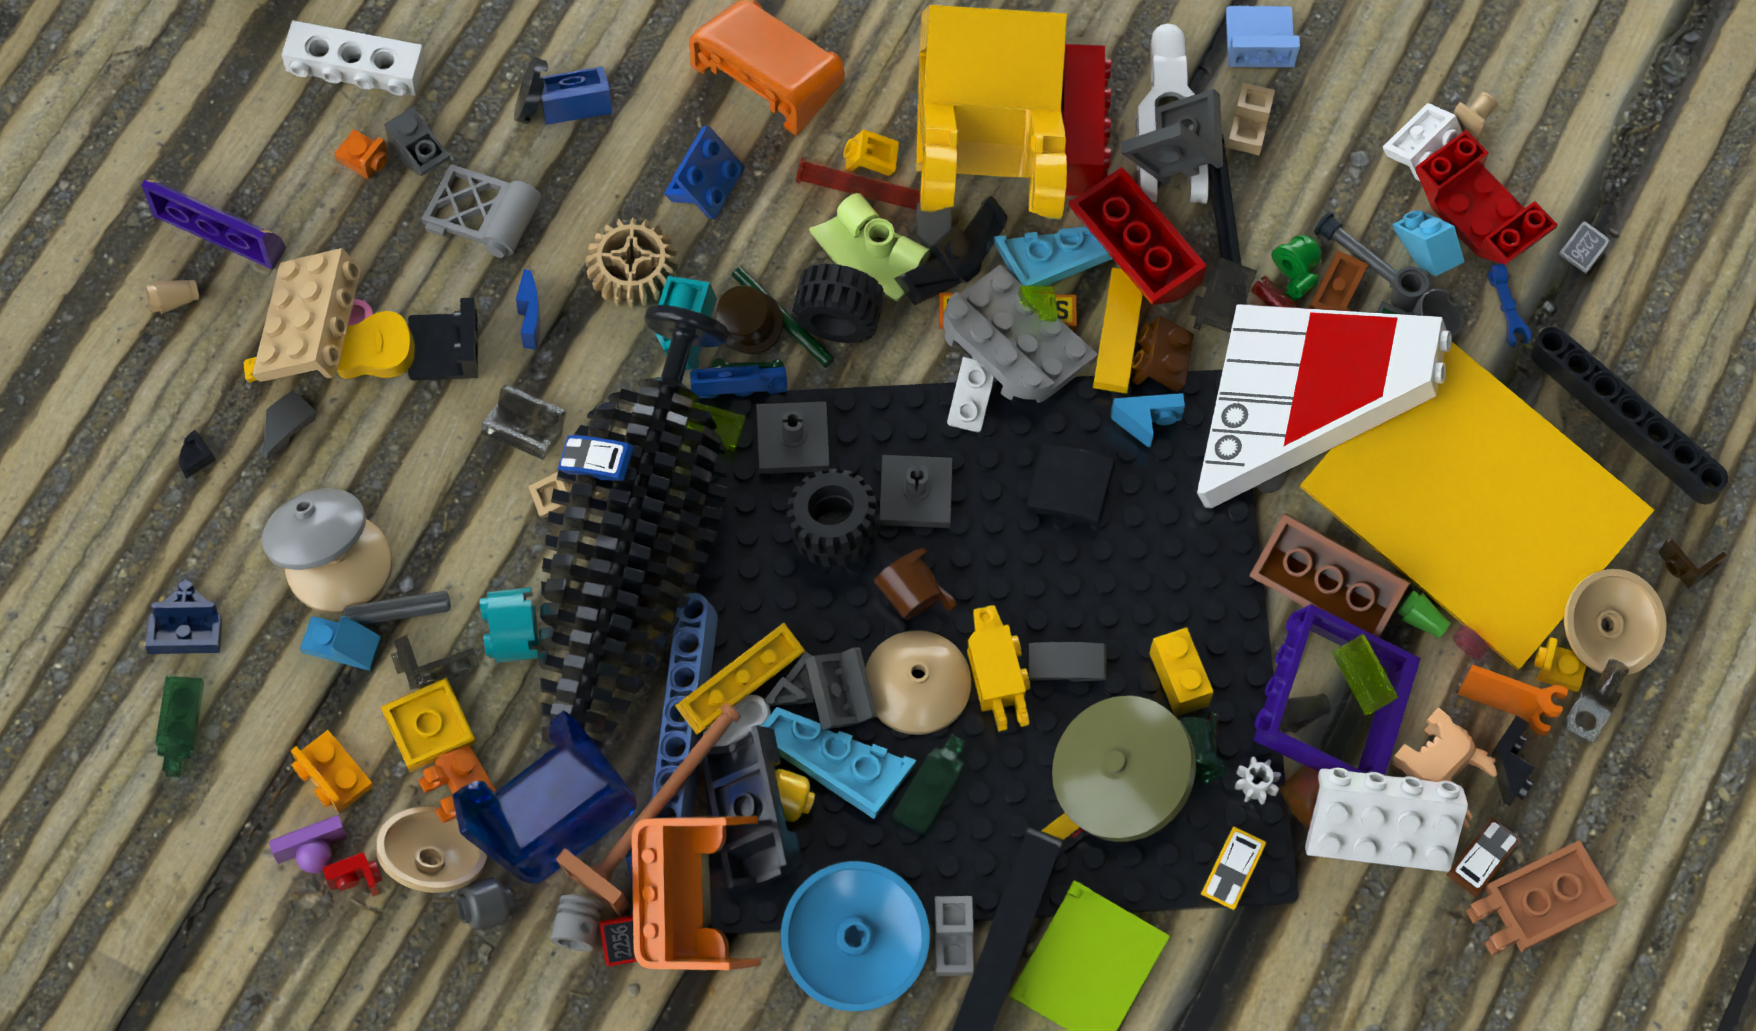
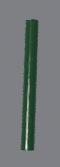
[732,266,834,368]

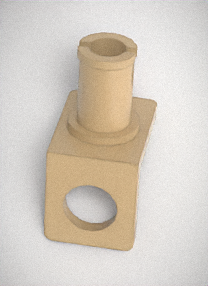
[1454,92,1498,142]

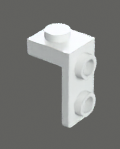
[947,357,997,432]

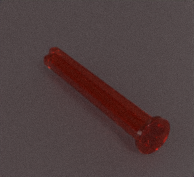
[796,157,920,210]

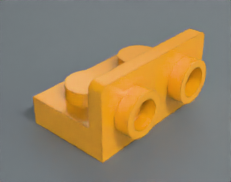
[290,730,374,814]

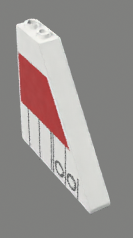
[1197,304,1452,508]

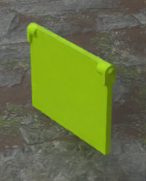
[1008,881,1170,1031]

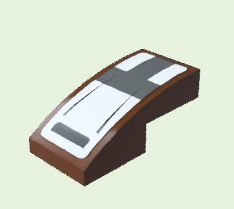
[1447,817,1522,897]

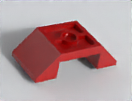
[1415,130,1558,265]

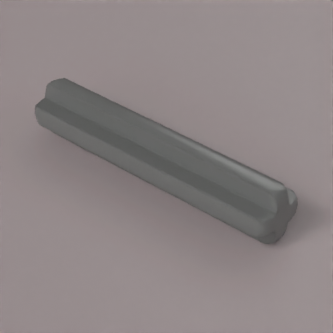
[344,591,451,625]

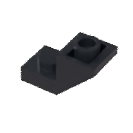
[1491,715,1535,807]

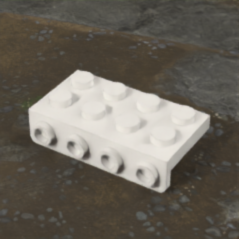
[1305,768,1468,872]

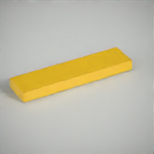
[1093,267,1143,394]
[675,623,806,735]

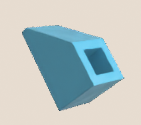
[1392,210,1465,276]

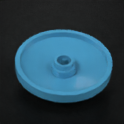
[781,861,930,1011]

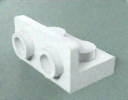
[1383,103,1463,181]

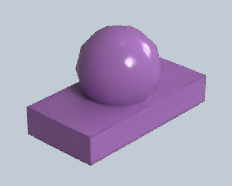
[268,815,347,874]

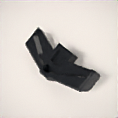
[894,196,1008,305]

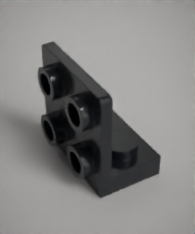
[408,298,478,381]

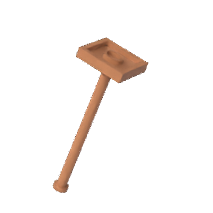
[556,703,742,917]

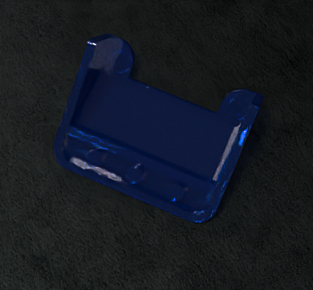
[452,710,637,883]

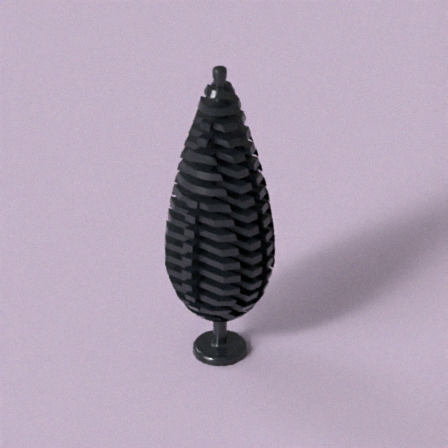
[539,305,729,801]

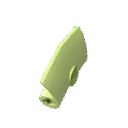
[809,193,931,302]

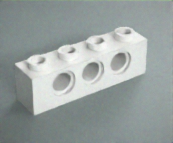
[281,20,426,96]

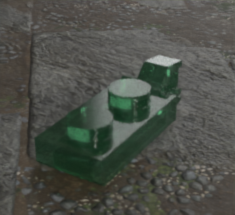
[155,676,204,778]
[893,735,965,835]

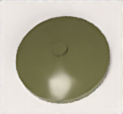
[1052,696,1196,842]

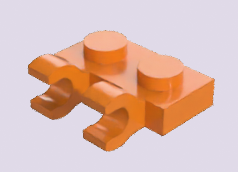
[418,745,504,823]

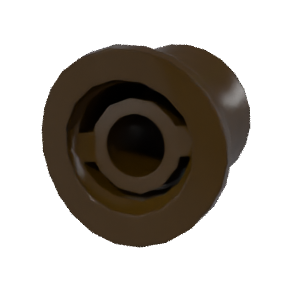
[716,285,783,355]

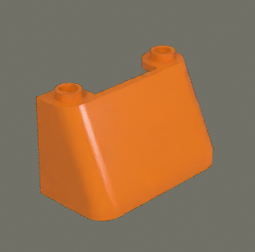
[689,0,845,136]

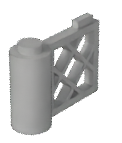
[421,164,542,258]

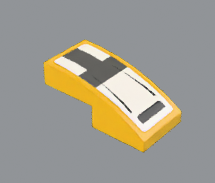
[1201,826,1267,910]

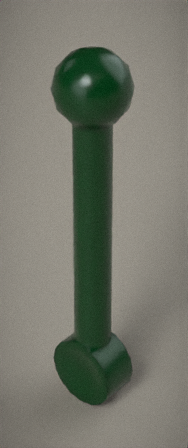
[712,358,784,369]

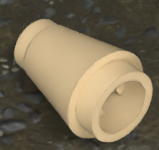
[145,280,199,314]

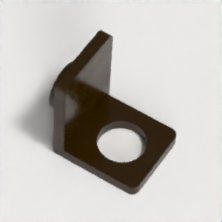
[1659,538,1727,589]

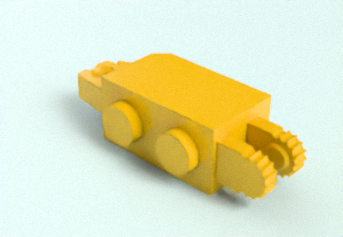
[967,605,1030,731]

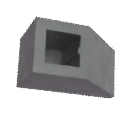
[384,107,450,176]

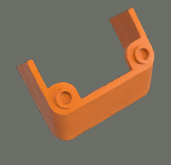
[632,816,761,970]

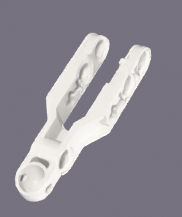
[1136,23,1208,204]

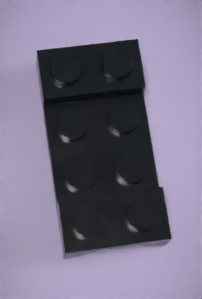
[702,725,804,892]

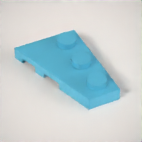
[994,226,1113,292]

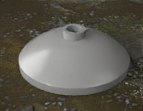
[261,488,366,570]

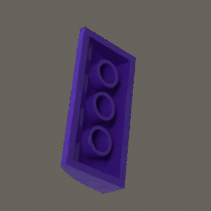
[141,179,286,270]

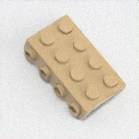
[252,248,360,382]

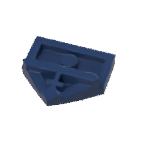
[145,579,222,654]

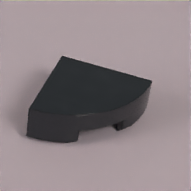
[179,430,216,479]

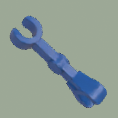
[1488,264,1531,347]

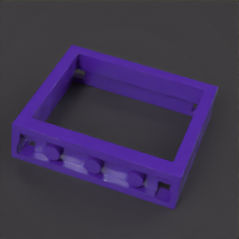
[1253,604,1421,776]

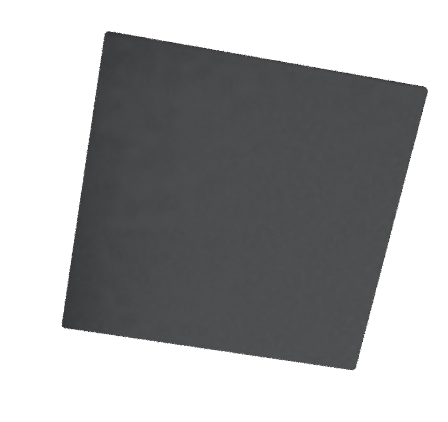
[689,369,1298,935]

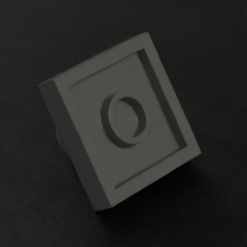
[756,402,829,474]
[880,455,952,528]

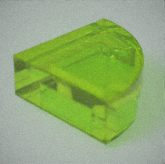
[1018,286,1058,322]

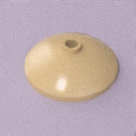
[285,519,392,614]
[1564,569,1667,676]
[865,631,971,735]
[376,807,488,893]

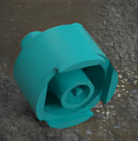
[480,587,539,663]

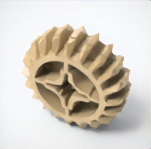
[585,217,678,308]

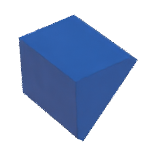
[541,66,612,125]

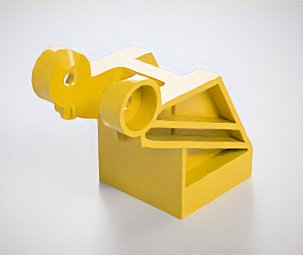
[916,5,1067,220]

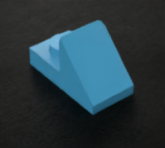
[1111,393,1185,447]
[300,616,381,671]

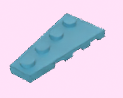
[762,707,916,819]

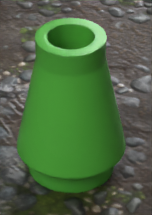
[1396,590,1451,639]

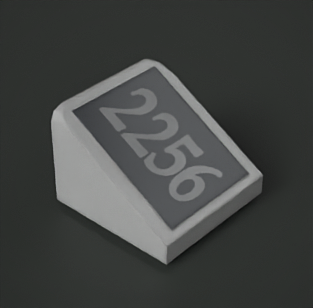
[1559,221,1610,274]

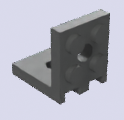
[1121,89,1223,185]

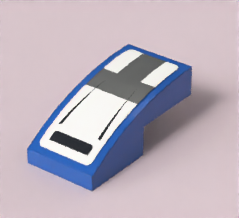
[558,435,634,481]

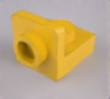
[843,129,899,176]
[1534,637,1586,692]

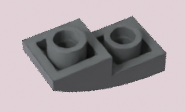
[1029,642,1106,682]

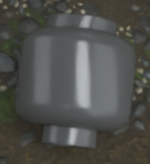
[456,877,514,930]

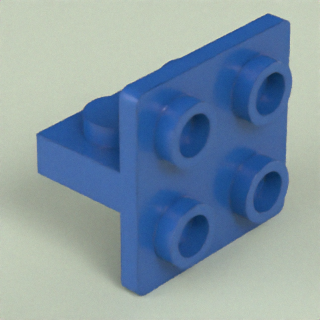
[664,126,745,219]

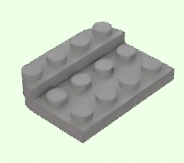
[943,265,1098,403]

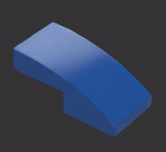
[516,269,540,350]

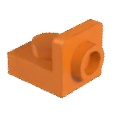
[334,129,388,180]

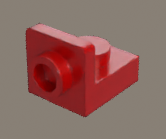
[322,852,383,896]

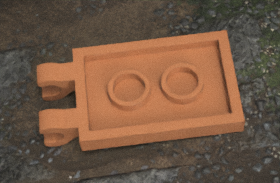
[1466,840,1618,956]

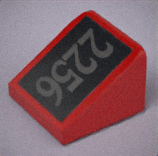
[599,916,637,966]

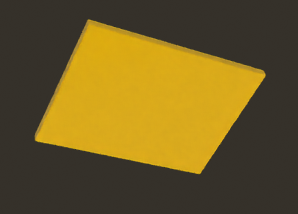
[1299,341,1654,671]

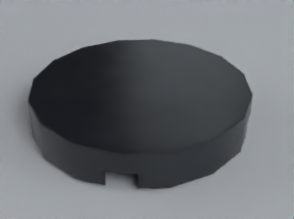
[514,57,548,124]

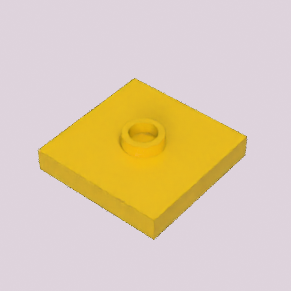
[380,678,476,773]

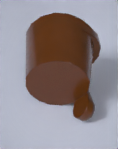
[874,548,957,620]

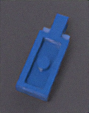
[690,365,787,398]

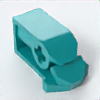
[654,276,717,370]

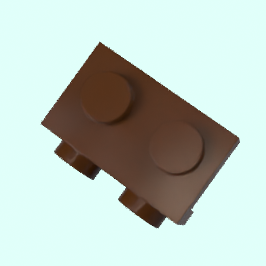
[1132,315,1194,392]

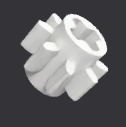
[1235,757,1281,805]

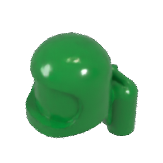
[1271,235,1322,304]

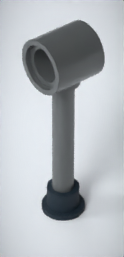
[1314,211,1429,313]

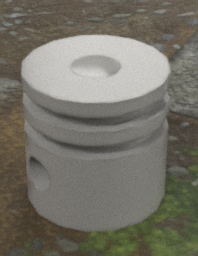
[550,895,603,952]

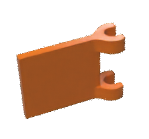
[1457,664,1569,736]

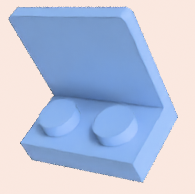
[1226,6,1300,67]

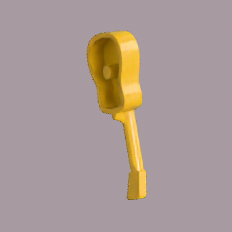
[244,311,415,383]

